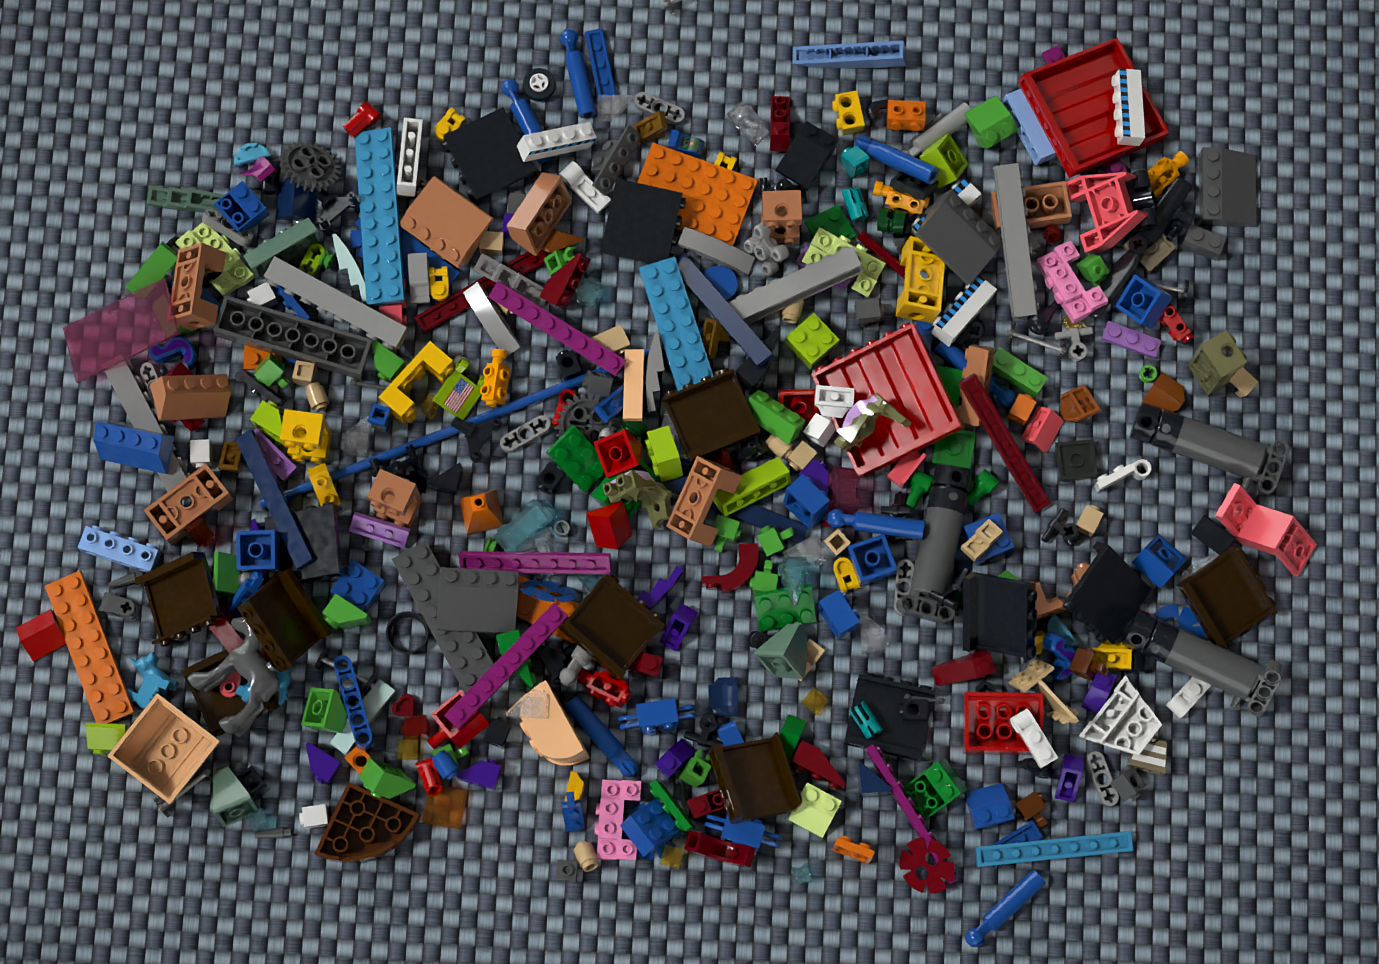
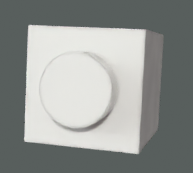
[247,282,278,308]
[803,413,836,447]
[190,439,213,469]
[299,804,329,829]

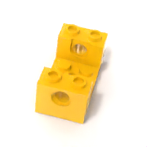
[896,236,945,323]
[379,341,455,426]
[280,409,332,464]

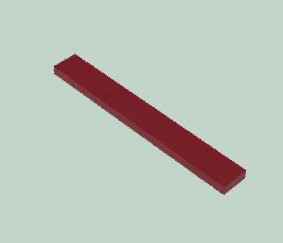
[414,250,551,334]
[958,373,1051,513]

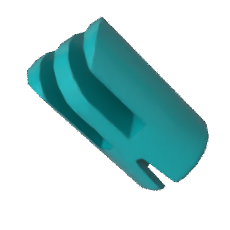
[842,187,869,223]
[849,701,883,739]

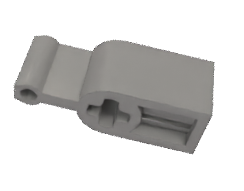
[408,253,430,304]

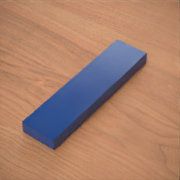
[585,28,617,102]

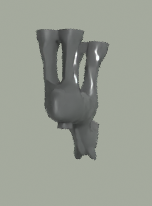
[187,617,280,737]

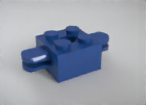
[618,698,697,735]
[704,814,783,852]

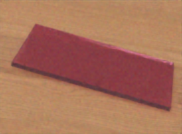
[63,278,180,383]

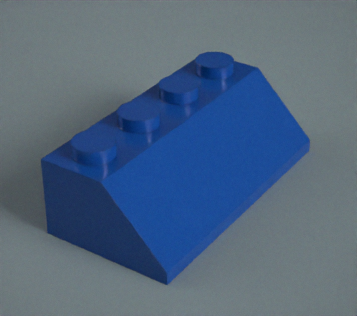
[93,421,174,474]

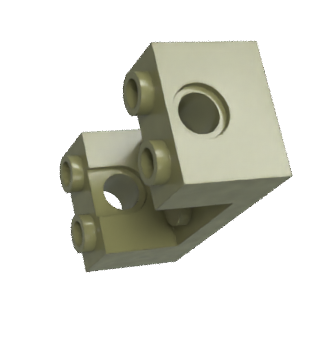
[1187,330,1247,396]

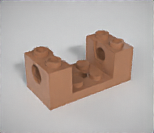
[760,190,802,245]
[168,242,226,330]
[666,456,742,547]
[144,464,234,546]
[367,469,422,528]
[1030,562,1090,622]

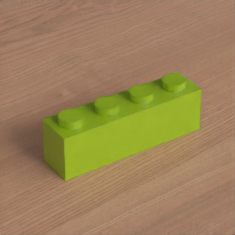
[713,457,791,517]

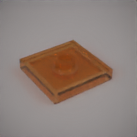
[421,786,468,830]

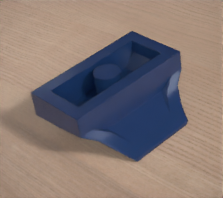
[708,677,738,717]

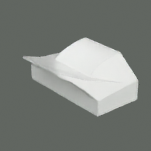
[814,385,855,418]

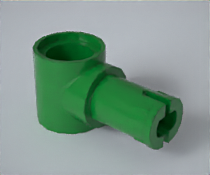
[967,469,1000,507]
[905,470,933,510]

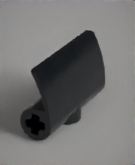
[1125,170,1158,232]

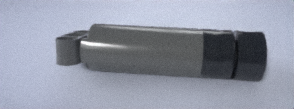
[1129,402,1289,494]
[896,465,973,624]
[1122,610,1283,716]

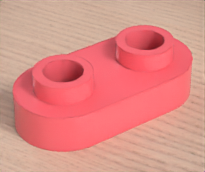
[220,671,242,698]

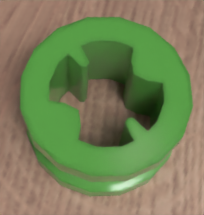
[319,250,335,269]
[1139,365,1157,383]
[484,537,499,552]

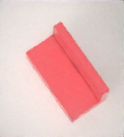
[1021,406,1064,452]
[887,452,927,489]

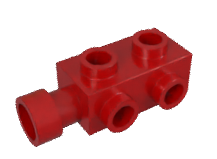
[1159,290,1194,343]
[577,667,631,709]

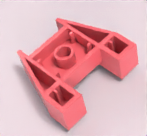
[1066,172,1148,255]

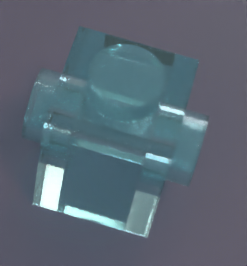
[575,277,604,309]

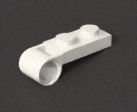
[559,161,611,214]
[1094,459,1151,493]
[1166,677,1211,719]
[1010,709,1058,769]

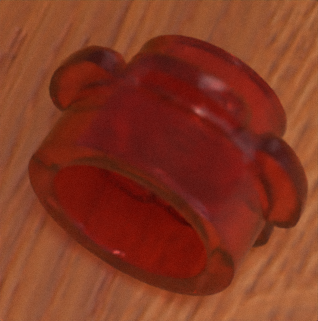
[1043,226,1061,243]

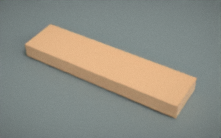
[623,349,644,421]

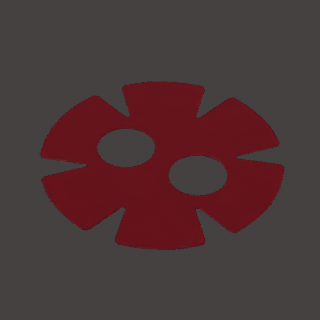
[899,838,955,894]

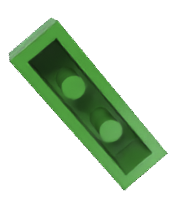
[125,241,178,301]
[992,347,1048,399]
[747,390,805,445]

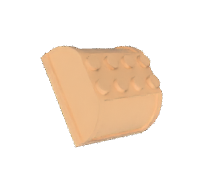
[520,680,590,766]
[108,693,220,805]

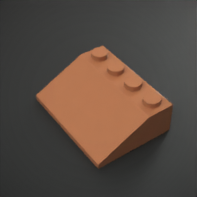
[399,176,493,268]

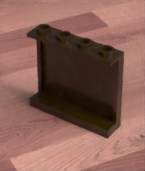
[663,368,761,464]
[1176,547,1278,649]
[135,552,223,647]
[237,568,332,672]
[559,574,665,680]
[181,649,280,737]
[708,732,802,824]

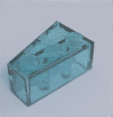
[494,499,562,552]

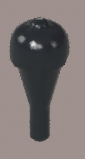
[1028,300,1061,335]

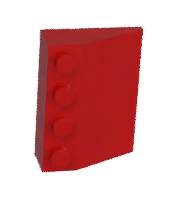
[963,692,1044,755]

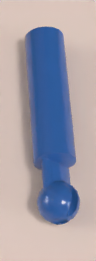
[560,29,597,119]
[501,79,554,164]
[855,135,939,185]
[934,341,1016,407]
[827,509,925,539]
[564,695,638,777]
[965,869,1046,947]

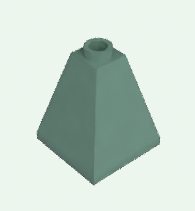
[754,622,807,679]
[213,766,260,827]

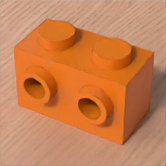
[887,100,926,131]

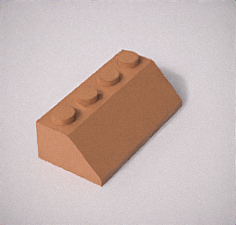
[506,172,572,256]
[991,181,1072,234]
[957,344,995,426]
[150,374,231,421]

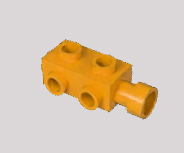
[1148,151,1189,197]
[872,180,930,214]
[480,349,511,407]

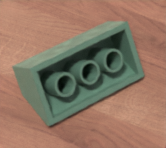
[243,218,322,279]

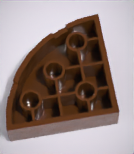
[314,782,422,863]

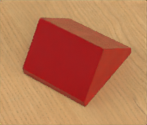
[779,389,818,424]
[593,429,642,478]
[586,501,633,549]
[16,609,66,662]

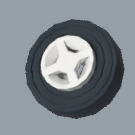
[522,68,556,102]

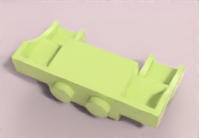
[175,222,255,297]
[802,227,886,297]

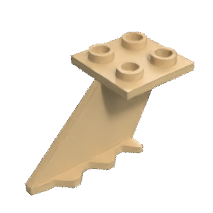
[1008,659,1079,724]

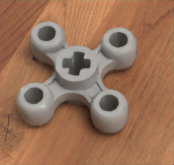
[744,222,789,276]

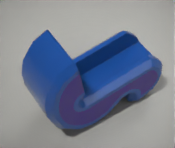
[149,336,198,371]
[1042,632,1076,680]

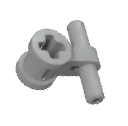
[1055,327,1093,362]

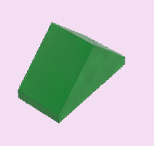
[779,714,806,758]

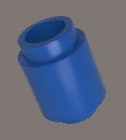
[431,750,459,780]

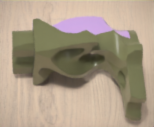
[834,392,912,452]
[603,470,673,529]

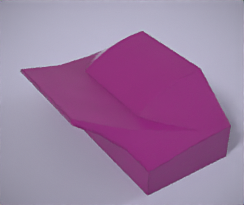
[239,156,275,181]

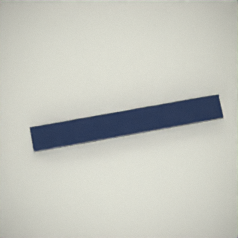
[676,253,774,368]
[235,429,315,569]
[662,475,808,545]

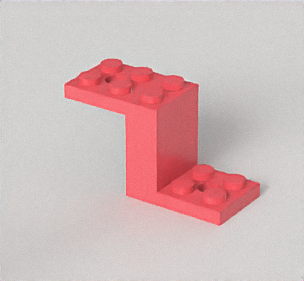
[1215,483,1317,576]

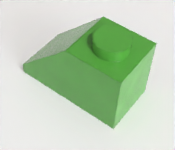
[372,340,406,383]

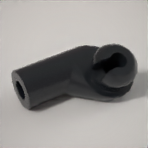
[866,99,888,120]

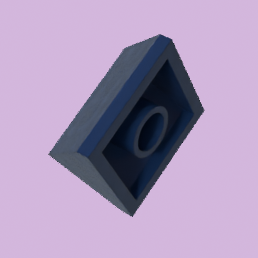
[276,179,316,222]
[857,763,892,798]

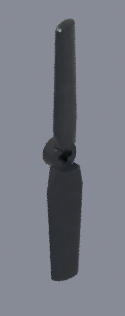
[1088,177,1192,318]

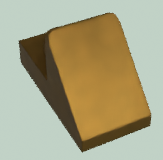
[634,111,668,142]
[701,317,730,359]
[218,442,242,473]

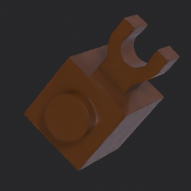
[1069,648,1110,681]
[1014,791,1047,829]

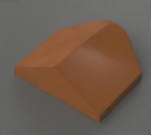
[541,230,583,253]
[1141,372,1185,414]
[1060,384,1101,422]

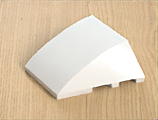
[1079,675,1162,756]

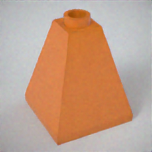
[459,489,505,535]

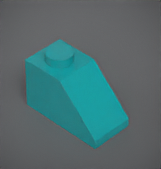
[840,146,869,179]

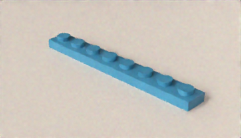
[975,831,1133,867]

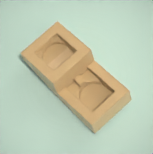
[961,519,1003,562]
[797,638,825,681]

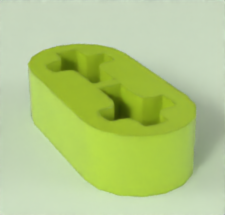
[299,244,325,277]

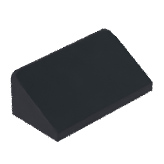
[1191,514,1236,555]

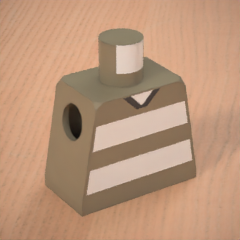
[1126,729,1167,776]

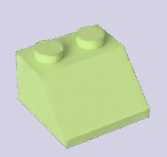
[788,783,842,838]

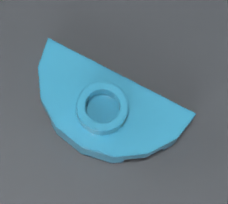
[234,143,271,167]
[1047,614,1079,647]

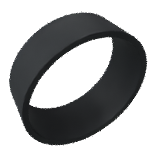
[386,611,428,654]

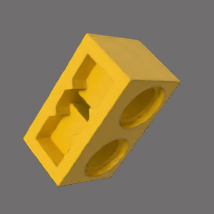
[832,90,865,135]
[307,463,341,506]

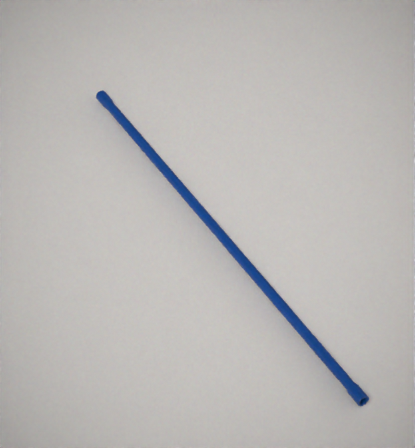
[259,326,704,510]

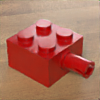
[427,689,489,750]

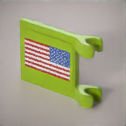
[433,358,485,420]

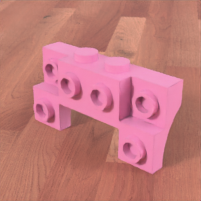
[1036,240,1108,324]
[594,780,641,861]

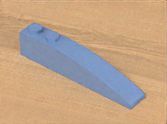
[793,41,907,68]

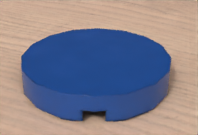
[703,266,738,301]

